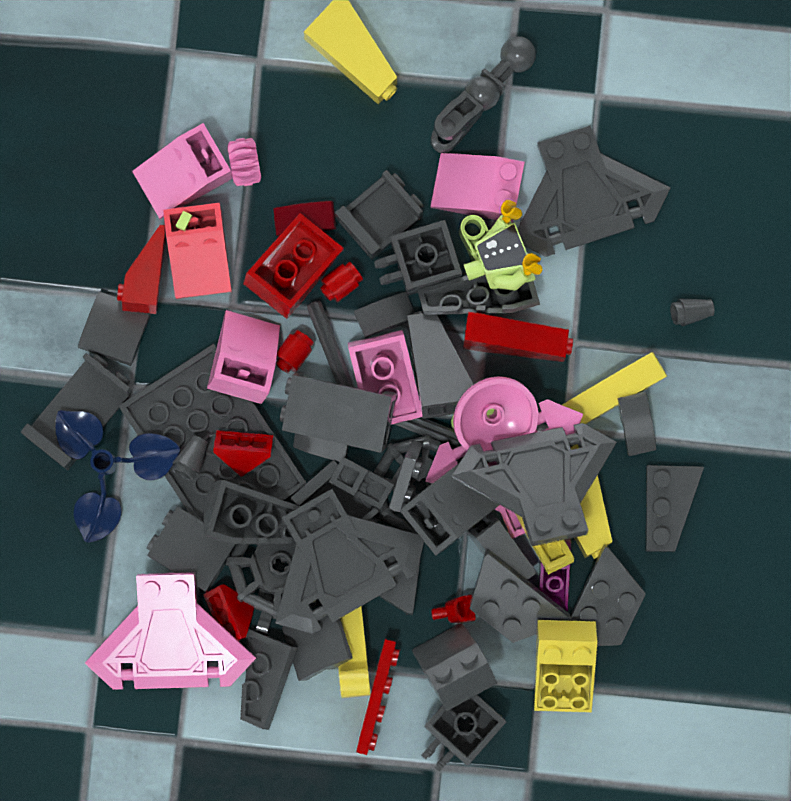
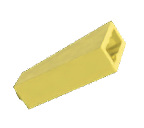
[304,0,397,104]
[570,444,612,559]

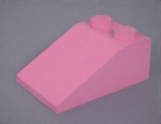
[430,153,524,223]
[348,330,422,424]

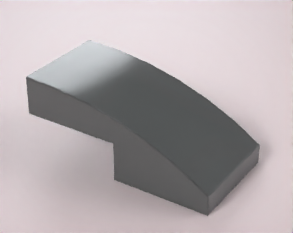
[354,292,415,339]
[617,392,656,456]
[329,457,395,510]

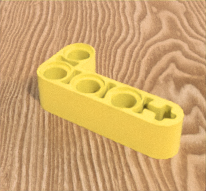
[338,606,370,699]

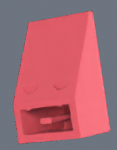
[163,203,232,299]

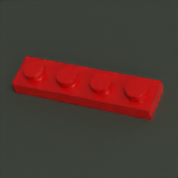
[356,639,400,755]

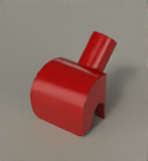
[431,594,476,623]

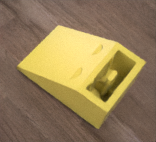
[534,620,597,712]

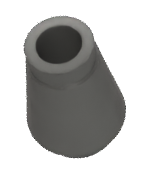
[670,299,714,327]
[172,436,208,480]

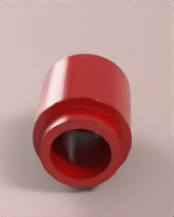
[320,262,363,302]
[275,330,314,373]

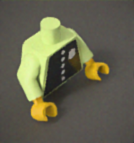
[464,200,543,291]

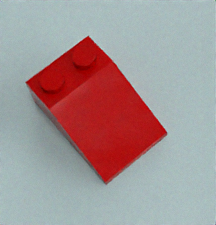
[243,213,344,319]

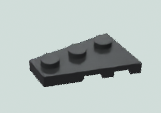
[645,465,704,552]
[240,628,297,730]

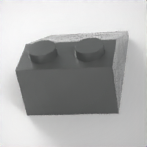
[411,623,498,711]

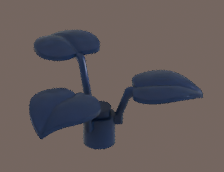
[55,410,180,543]

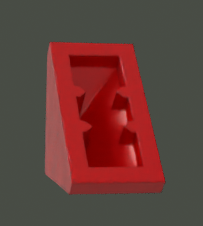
[213,430,274,477]
[204,584,254,641]

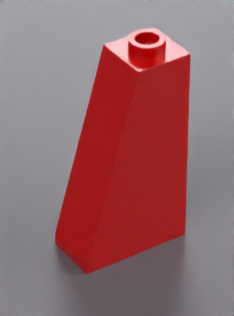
[463,312,573,362]

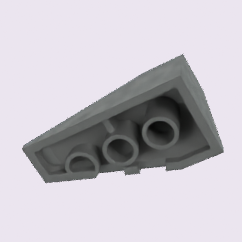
[418,275,540,315]

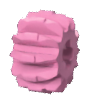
[227,138,261,186]

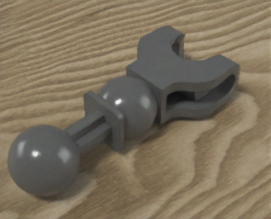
[430,36,536,153]

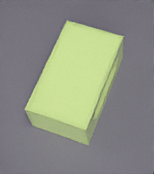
[176,211,193,231]

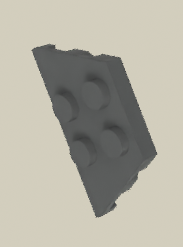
[571,545,646,646]
[470,549,571,643]

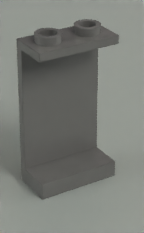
[21,353,133,471]
[280,371,397,453]

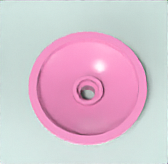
[453,377,538,451]

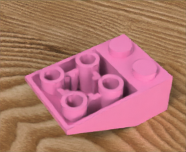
[132,123,233,219]
[207,310,280,404]

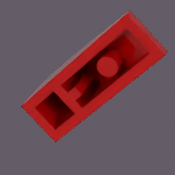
[117,225,166,314]

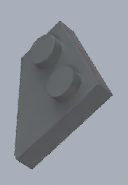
[389,440,423,512]

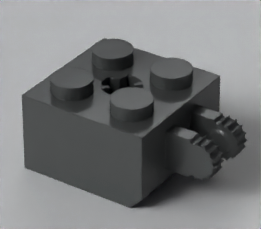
[374,220,462,296]
[421,695,507,772]

